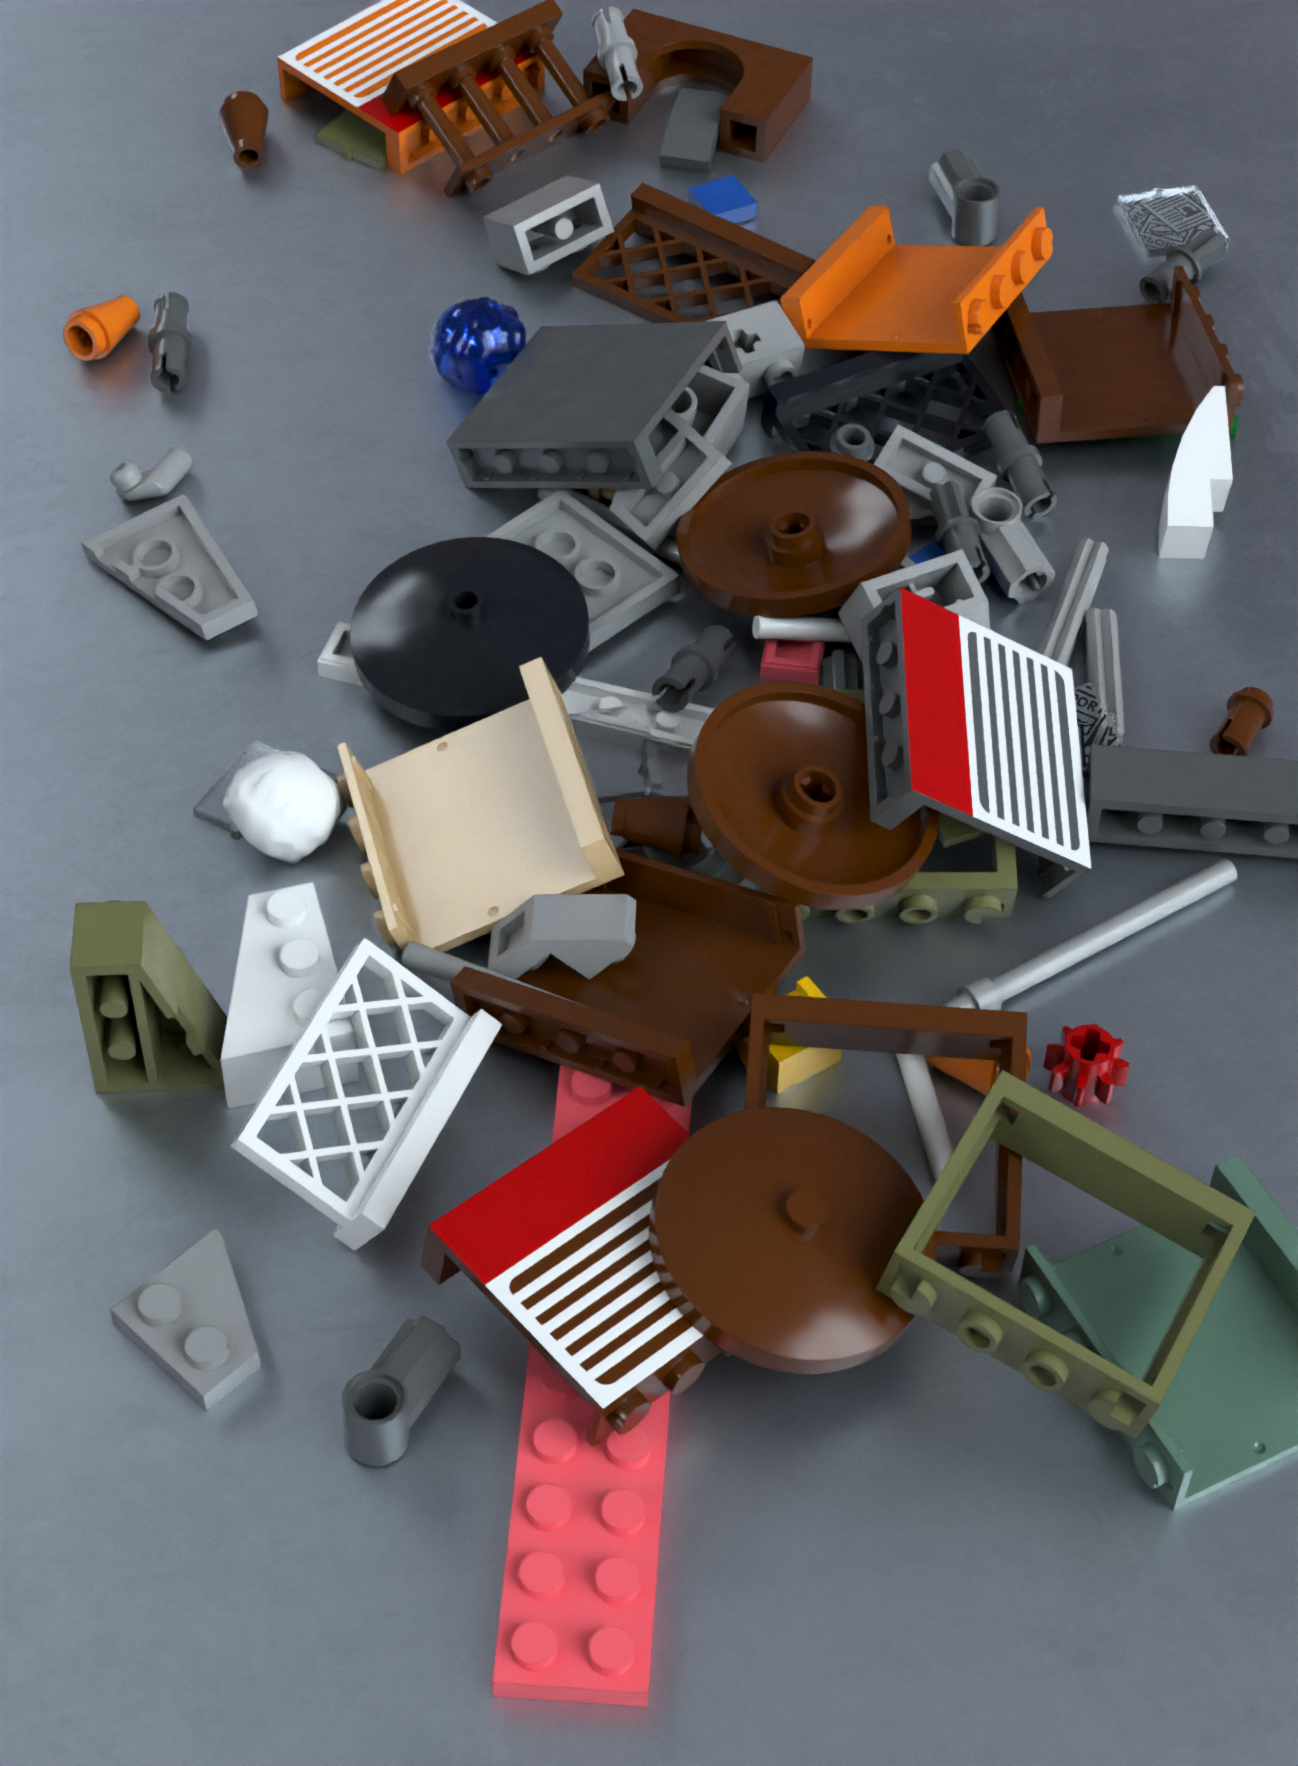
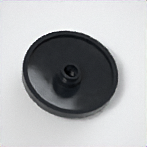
[350,537,590,732]

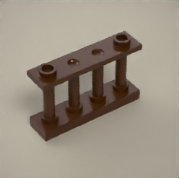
[381,0,617,198]

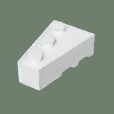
[220,882,359,1109]

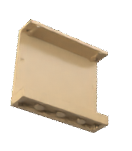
[336,656,625,952]

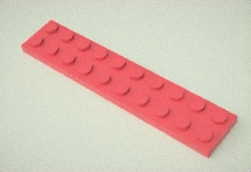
[492,1064,692,1707]

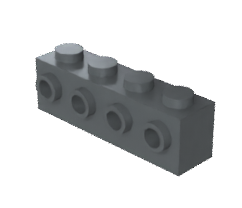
[1083,744,1298,859]

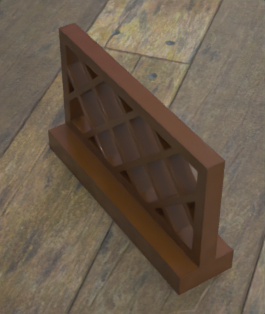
[571,182,815,323]

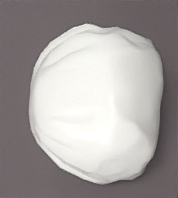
[222,751,347,865]

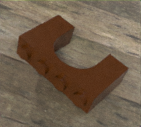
[583,9,813,163]

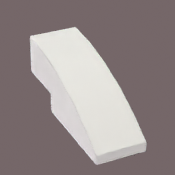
[1158,386,1233,559]

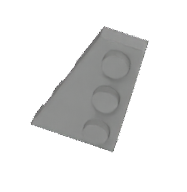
[81,493,259,641]

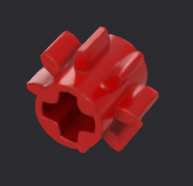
[1043,1023,1130,1107]

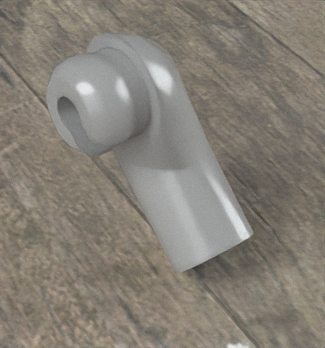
[110,447,193,502]

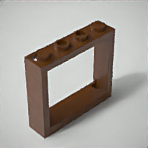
[744,993,1027,1278]

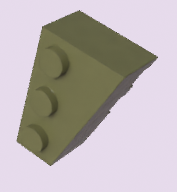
[70,900,228,1094]

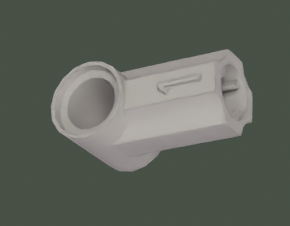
[969,487,1055,604]

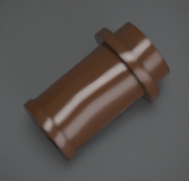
[1209,687,1274,756]

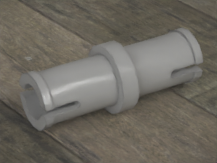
[592,6,643,101]

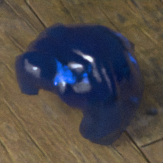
[429,297,526,396]

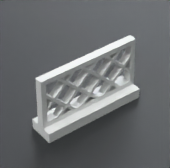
[230,938,502,1251]

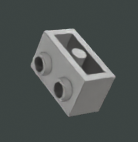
[482,175,614,275]

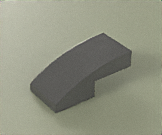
[659,87,730,173]

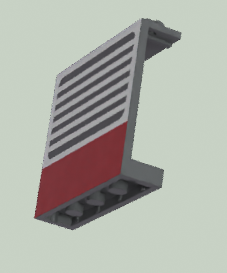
[861,587,1092,899]

